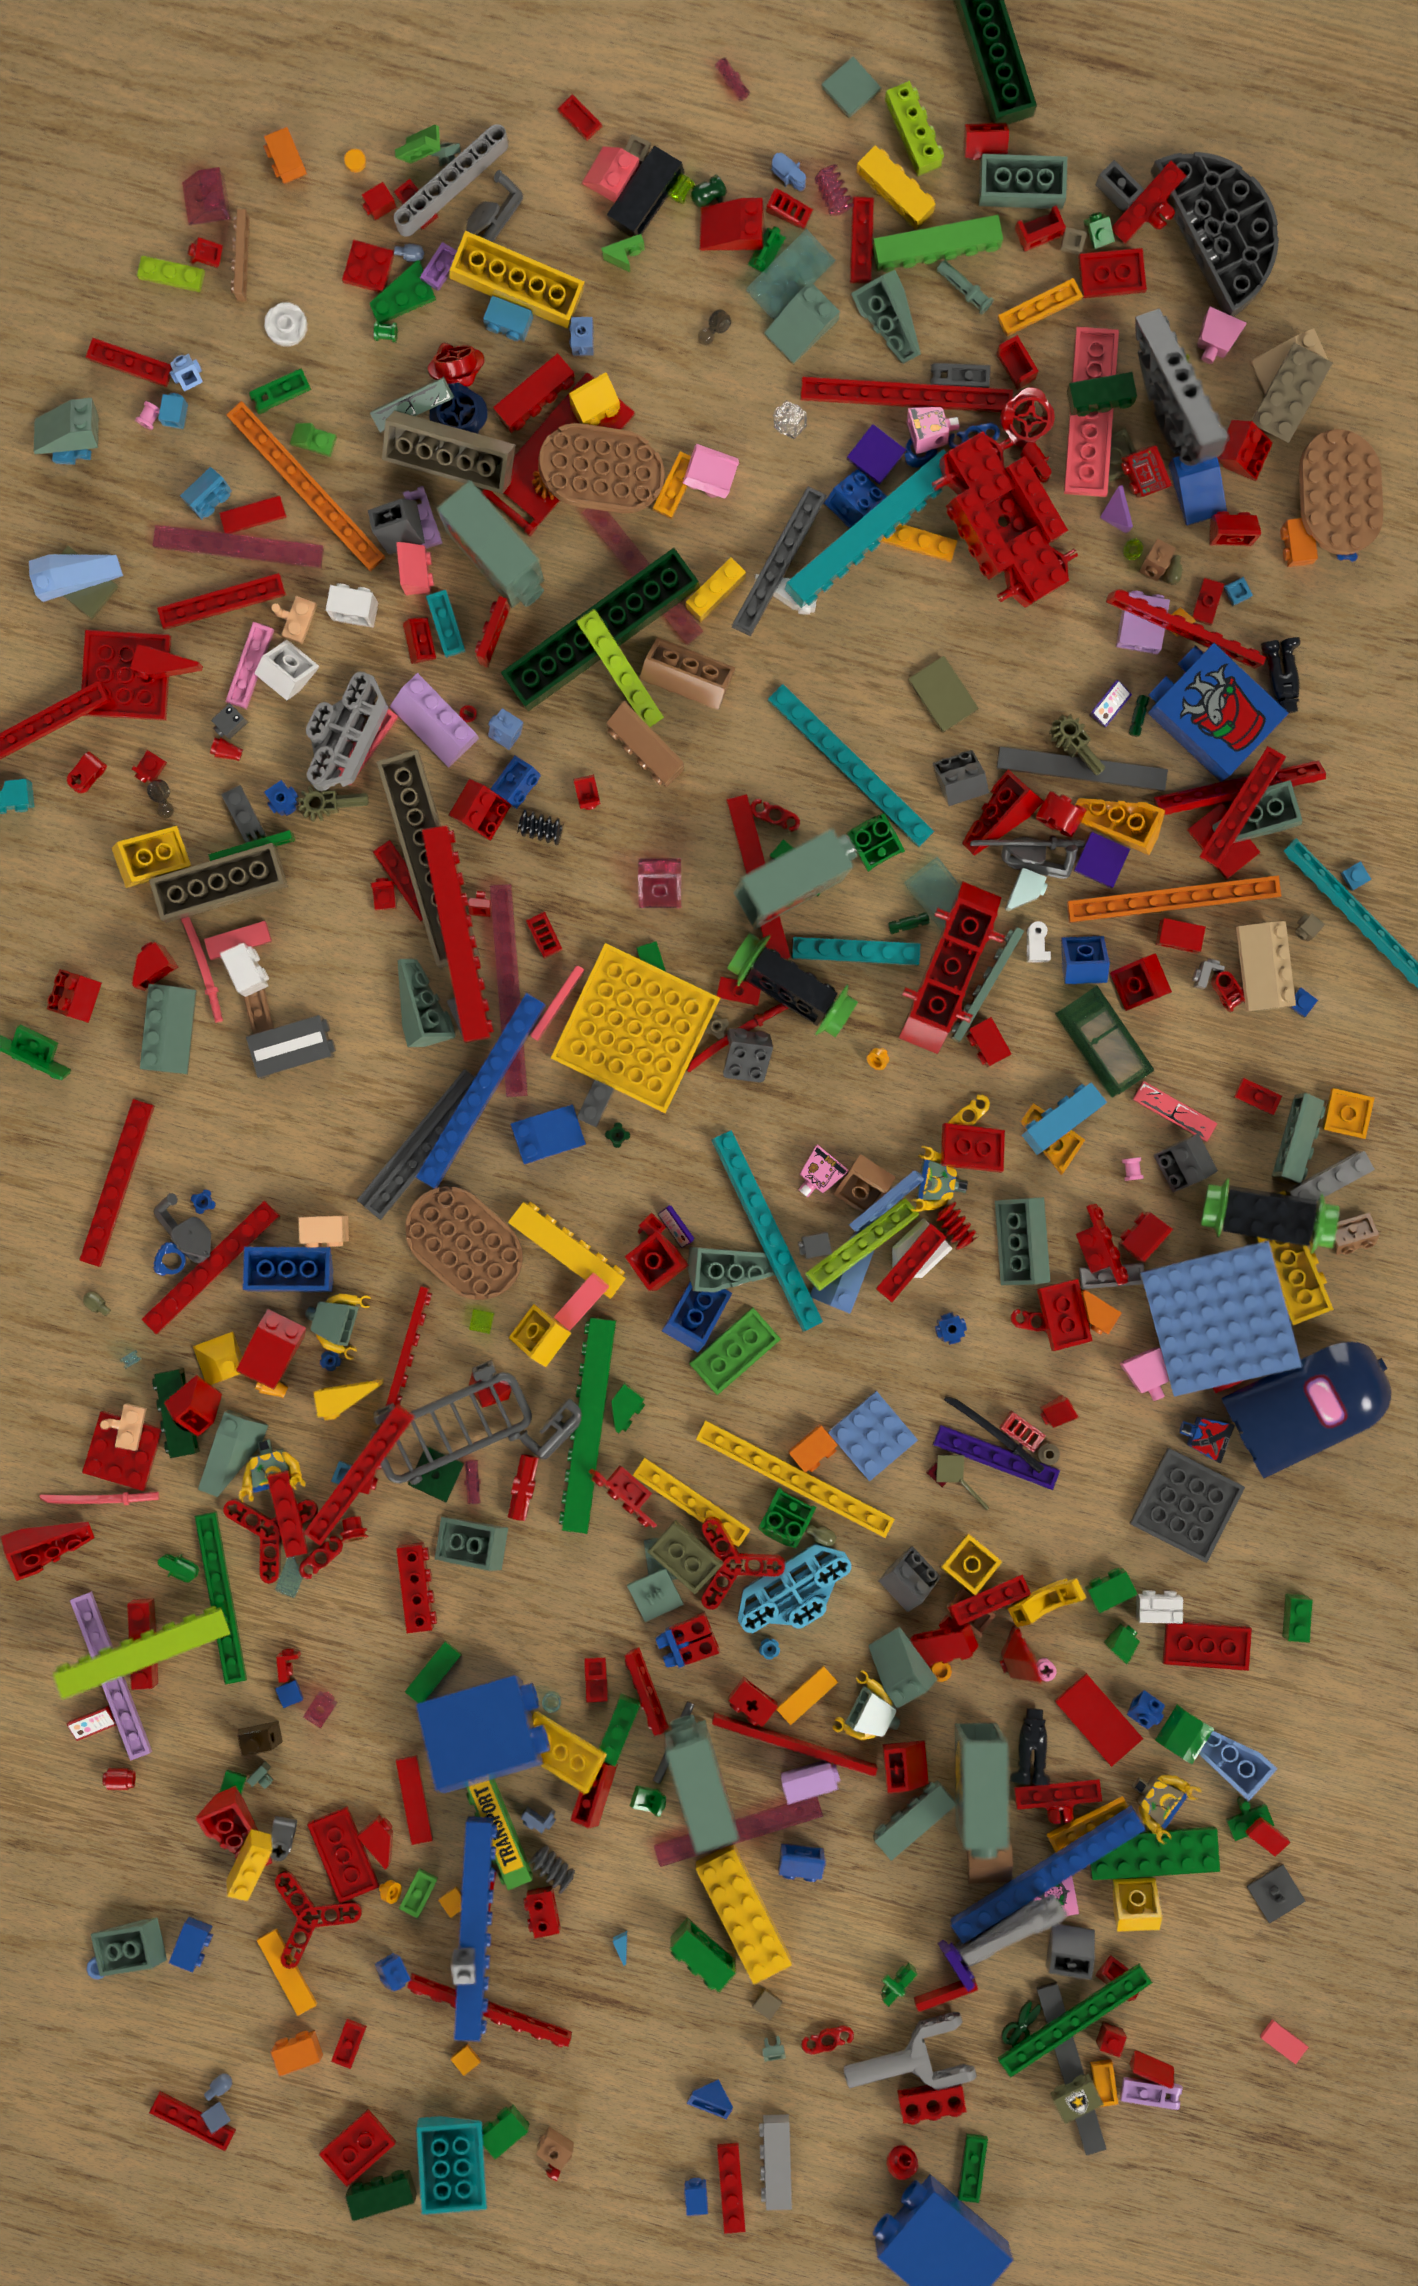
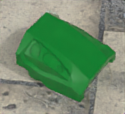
[846,813,905,872]
[758,1488,817,1548]
[1155,1704,1214,1765]

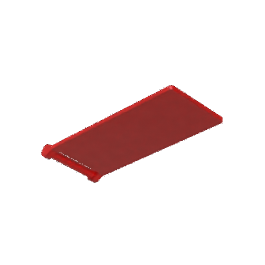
[482,373,635,537]

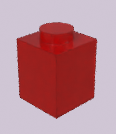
[361,182,397,221]
[1096,2022,1127,2058]

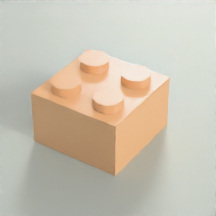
[299,1216,349,1247]

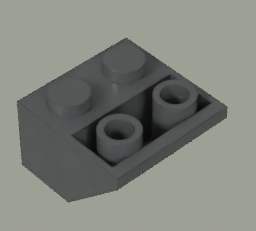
[368,498,425,555]
[932,750,989,806]
[1154,1133,1218,1193]
[878,1546,941,1612]
[1045,1924,1095,1980]

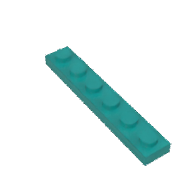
[792,937,921,965]

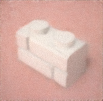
[1136,1590,1183,1623]

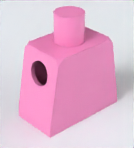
[1197,307,1247,364]
[1120,1347,1169,1401]

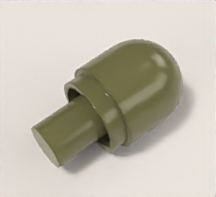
[1164,555,1183,585]
[83,1292,111,1316]
[807,1525,836,1547]

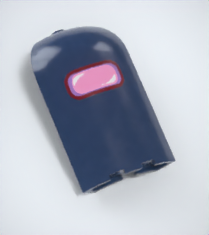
[1221,1342,1392,1478]

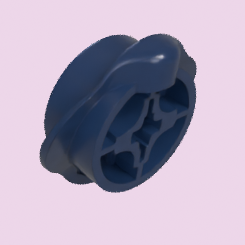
[429,382,488,434]

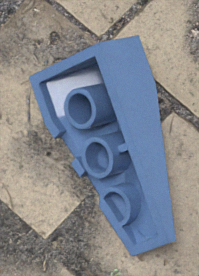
[810,1232,874,1313]

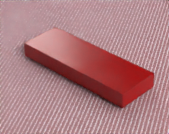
[219,495,287,535]
[914,1978,979,2012]

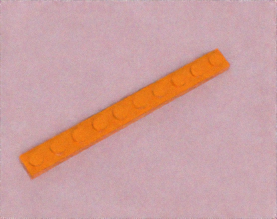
[226,401,385,572]
[1067,875,1281,923]

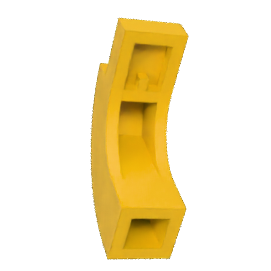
[1007,1578,1086,1628]

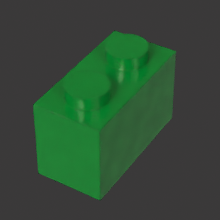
[1085,1568,1138,1613]
[1282,1594,1313,1643]
[482,2105,530,2160]

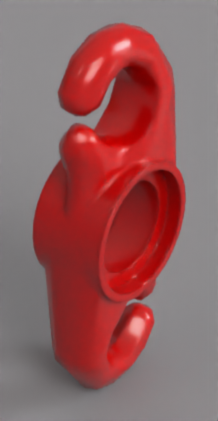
[750,798,800,832]
[1011,1309,1047,1333]
[299,1536,343,1579]
[801,2025,854,2055]

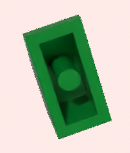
[1104,1623,1140,1664]

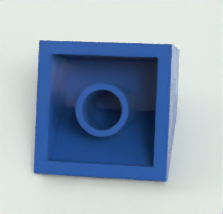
[1061,936,1110,984]
[778,1844,826,1882]

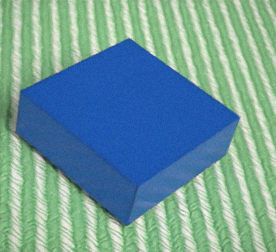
[275,1679,304,1708]

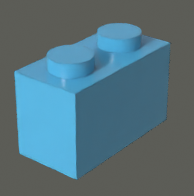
[483,295,533,341]

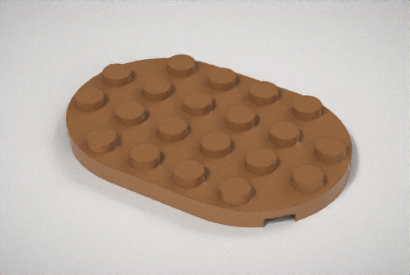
[538,423,665,513]
[1299,429,1383,555]
[405,1187,523,1300]

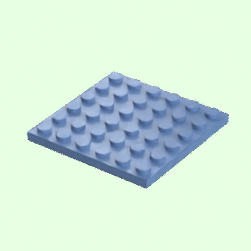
[1141,1241,1302,1396]

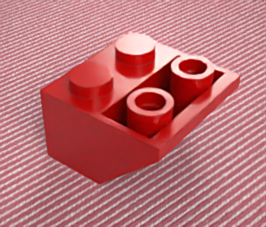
[1217,420,1273,481]
[448,779,511,841]
[46,969,102,1023]
[164,1375,222,1436]
[882,1740,929,1793]

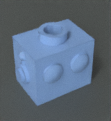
[569,316,594,356]
[488,708,523,750]

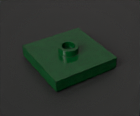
[408,1445,465,1502]

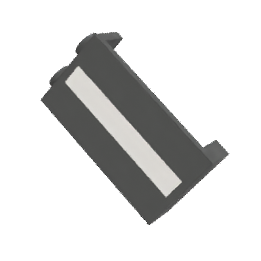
[246,1015,336,1079]

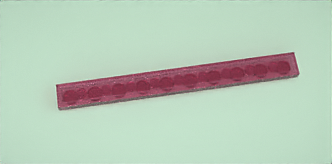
[490,884,528,1098]

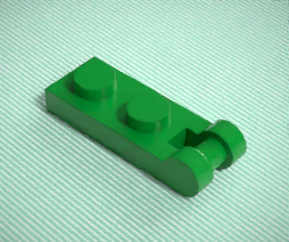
[249,368,311,414]

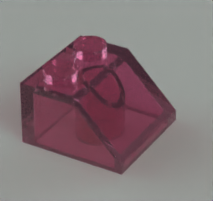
[182,167,231,226]
[638,859,681,908]

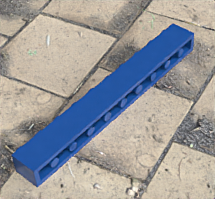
[416,993,546,1188]
[951,1806,1145,1944]
[454,1816,497,2041]

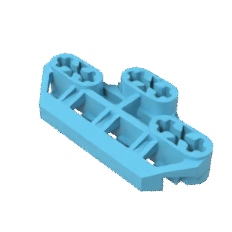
[738,1543,851,1633]

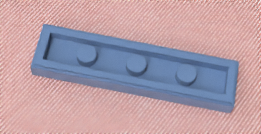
[849,1170,924,1232]

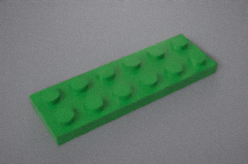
[1090,1827,1220,1880]

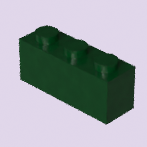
[1067,372,1137,417]
[345,2170,417,2222]

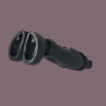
[1260,637,1301,713]
[1010,1708,1050,1785]

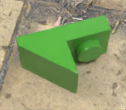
[601,234,645,272]
[290,423,337,457]

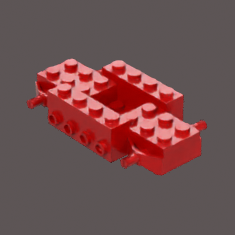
[932,431,1078,608]

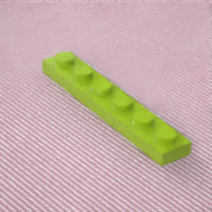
[576,609,664,727]
[806,1198,919,1291]

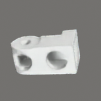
[1027,921,1051,963]

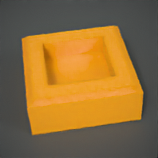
[438,1886,462,1918]
[450,2044,481,2076]

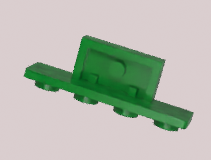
[0,1024,71,1080]

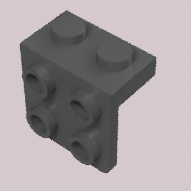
[723,1028,773,1083]

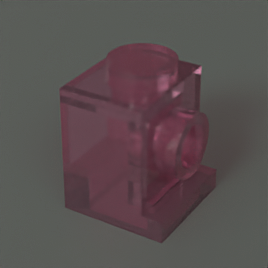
[303,1691,338,1729]

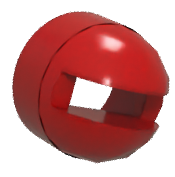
[459,705,477,722]
[546,2164,561,2182]

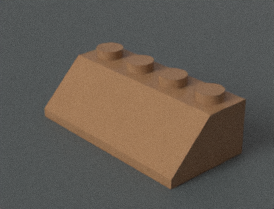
[639,637,735,710]
[607,701,684,787]

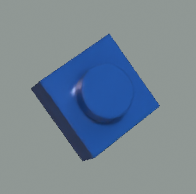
[1290,987,1318,1018]

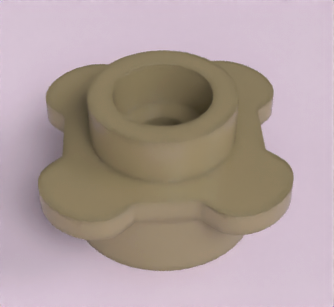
[705,1014,729,1039]

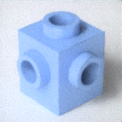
[170,353,203,391]

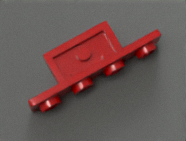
[1076,1204,1129,1286]
[589,1465,657,1528]

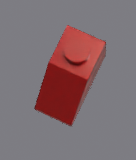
[1040,1395,1079,1428]
[357,1815,393,1869]

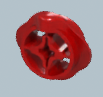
[428,342,485,387]
[1000,387,1055,447]

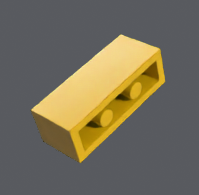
[686,557,746,623]
[226,1829,272,1901]

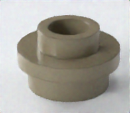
[1038,1443,1060,1465]

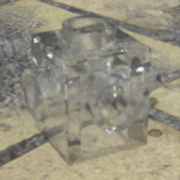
[773,400,807,440]

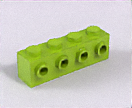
[885,81,944,176]

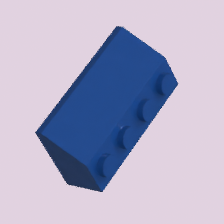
[243,1247,333,1292]

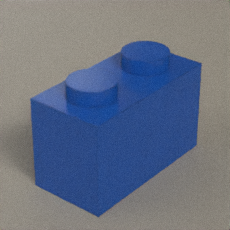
[169,1917,213,1973]

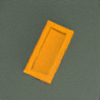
[1090,2059,1119,2107]

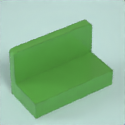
[395,125,441,164]

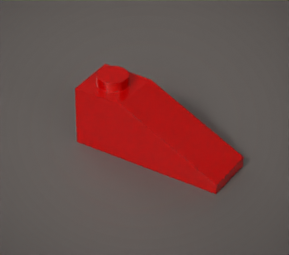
[130,644,203,680]

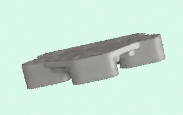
[306,672,388,791]
[955,1895,1067,1967]

